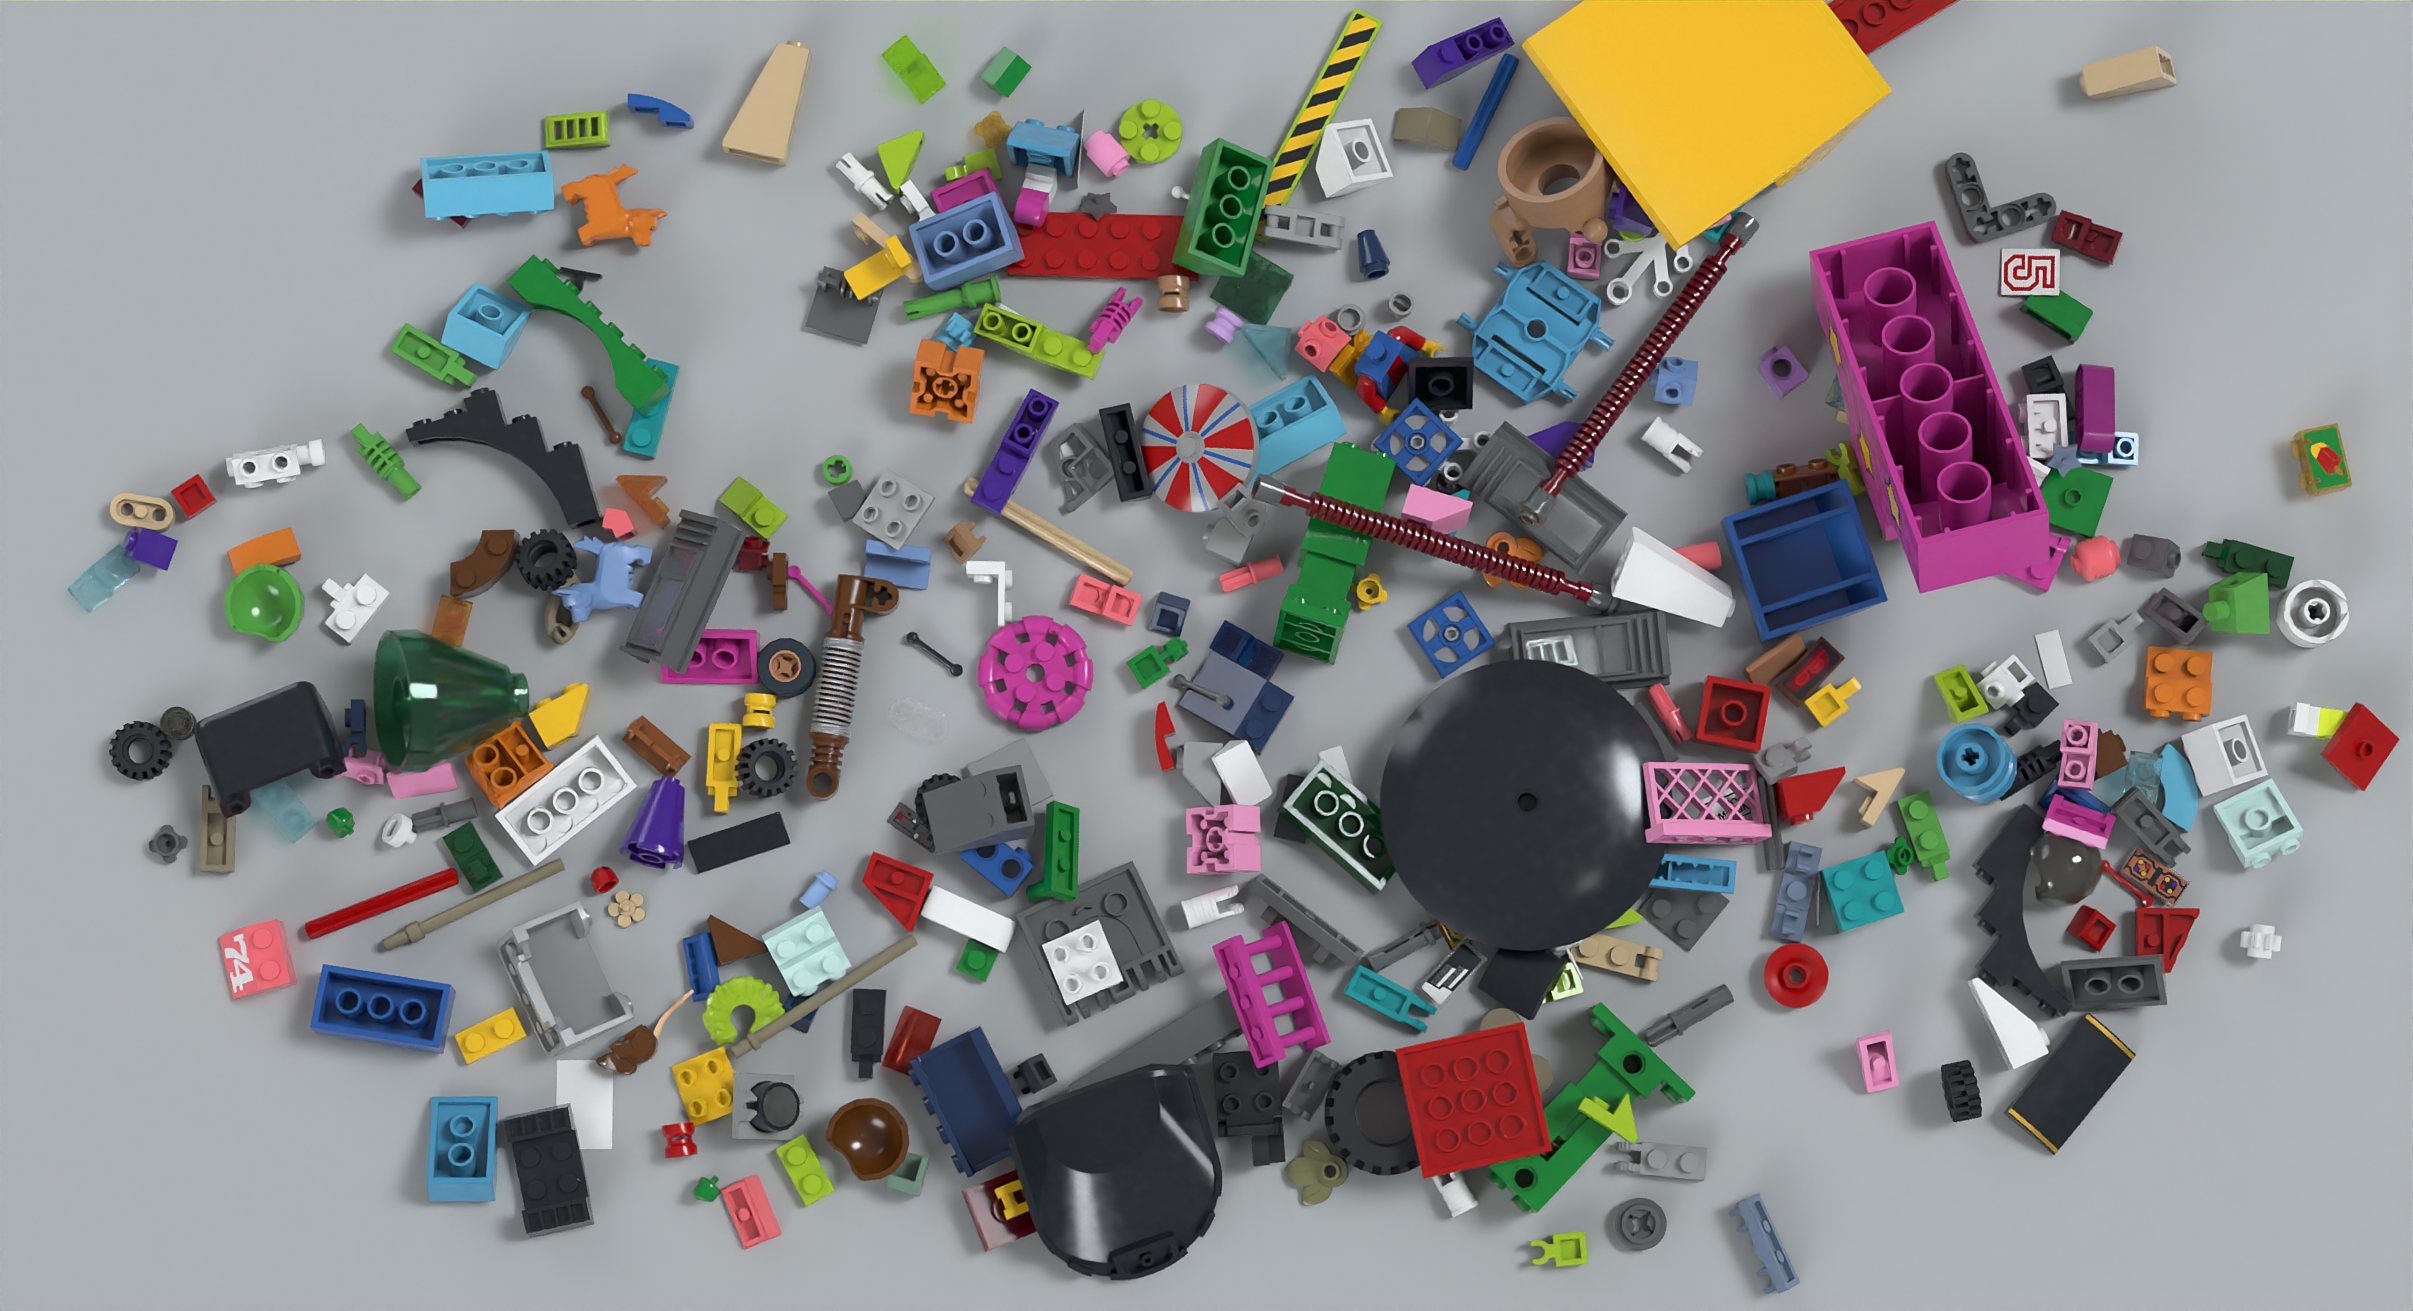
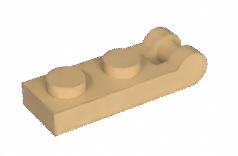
[852,211,924,285]
[1568,933,1664,982]

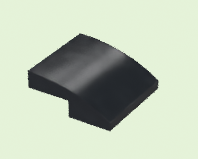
[1477,948,1568,1020]

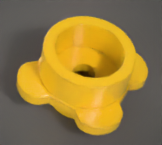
[1351,573,1388,610]

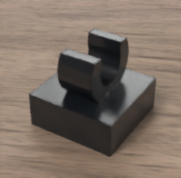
[1013,1053,1058,1094]

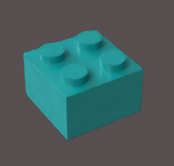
[1820,850,1905,934]

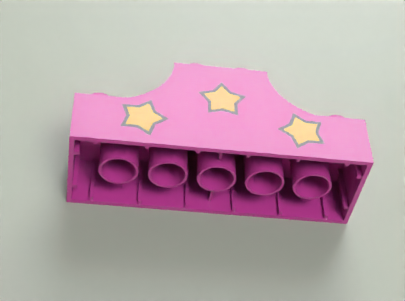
[1809,221,2050,594]

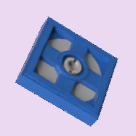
[1372,397,1464,487]
[1407,590,1496,679]

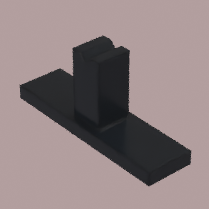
[560,267,603,291]

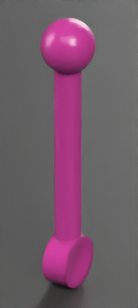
[788,565,833,616]

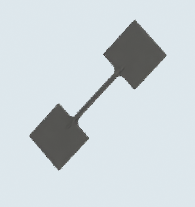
[1518,795,1730,951]

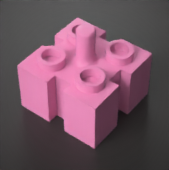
[1186,804,1261,875]

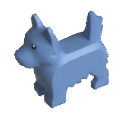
[551,535,652,623]

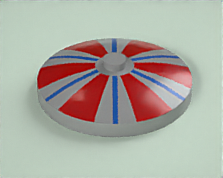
[1139,383,1259,513]

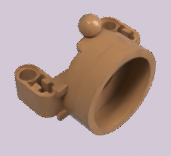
[1489,117,1624,268]

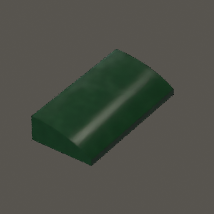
[1276,759,1396,895]

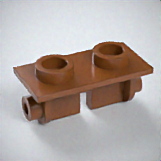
[1771,458,1837,499]
[622,715,692,778]

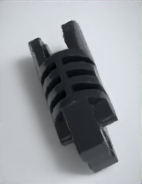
[1999,740,2063,801]

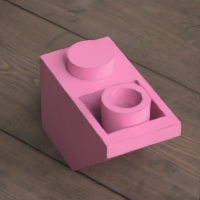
[1400,484,1473,534]

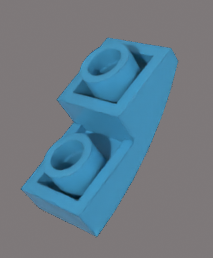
[2068,431,2139,466]

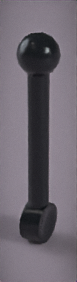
[906,632,963,677]

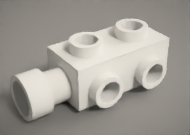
[226,439,326,488]

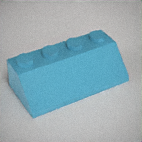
[420,150,555,220]
[1247,373,1348,487]

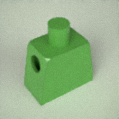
[2203,572,2270,634]

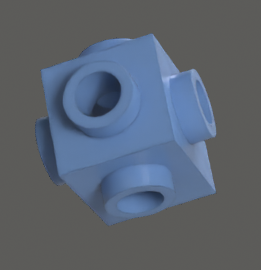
[1649,357,1698,406]

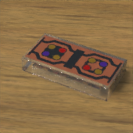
[2117,845,2191,908]

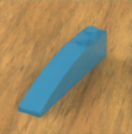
[1648,854,1737,894]

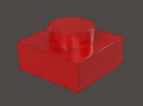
[171,474,217,519]

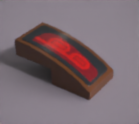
[1775,636,1845,707]

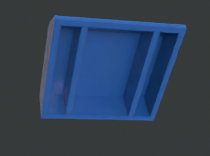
[1721,478,1888,644]

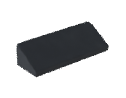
[1098,403,1152,503]
[687,811,791,874]

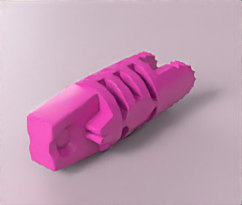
[1087,287,1144,354]

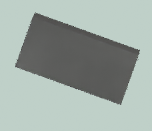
[2061,954,2167,1011]

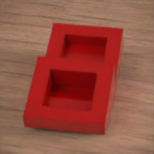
[1155,702,1176,773]

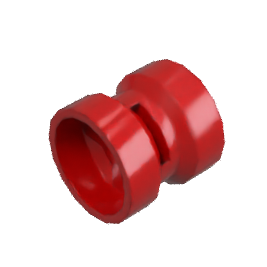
[662,1122,698,1159]

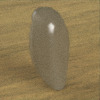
[545,574,581,644]

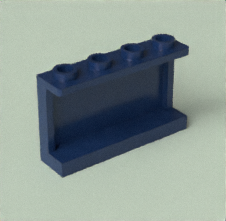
[907,1025,1023,1178]

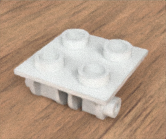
[1042,920,1123,1005]

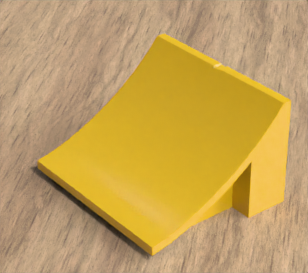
[1521,0,1893,252]

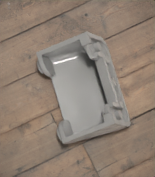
[497,900,634,1058]

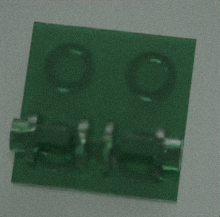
[1210,250,1294,330]

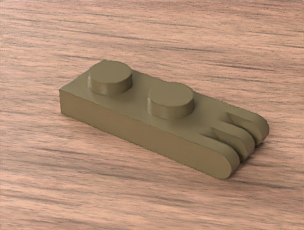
[200,785,236,872]

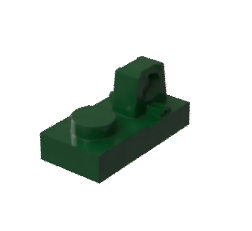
[442,821,504,893]

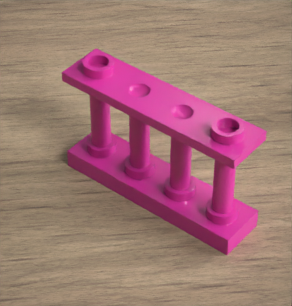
[1212,920,1331,1069]

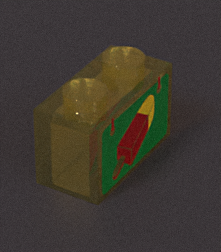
[2291,423,2352,498]

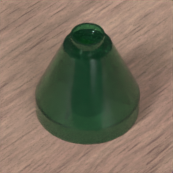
[373,629,529,775]

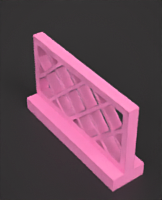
[1642,762,1772,845]

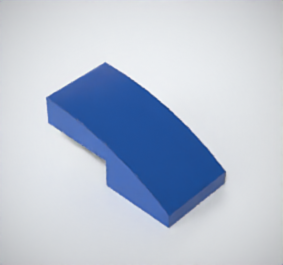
[627,93,694,128]

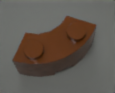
[450,529,520,599]

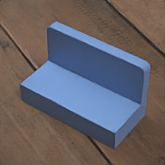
[864,540,933,590]

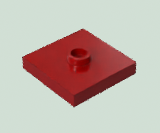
[2320,702,2400,791]

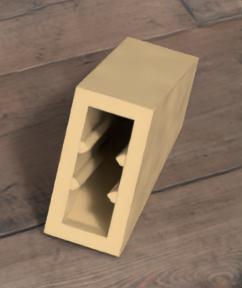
[2080,46,2177,100]

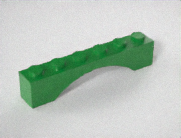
[507,254,671,417]

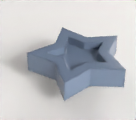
[2044,443,2082,479]

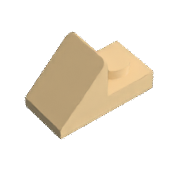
[1853,767,1906,828]

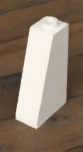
[1610,527,1736,628]

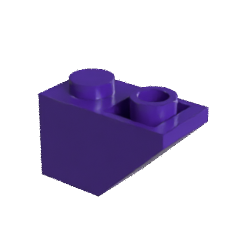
[1608,184,1653,236]

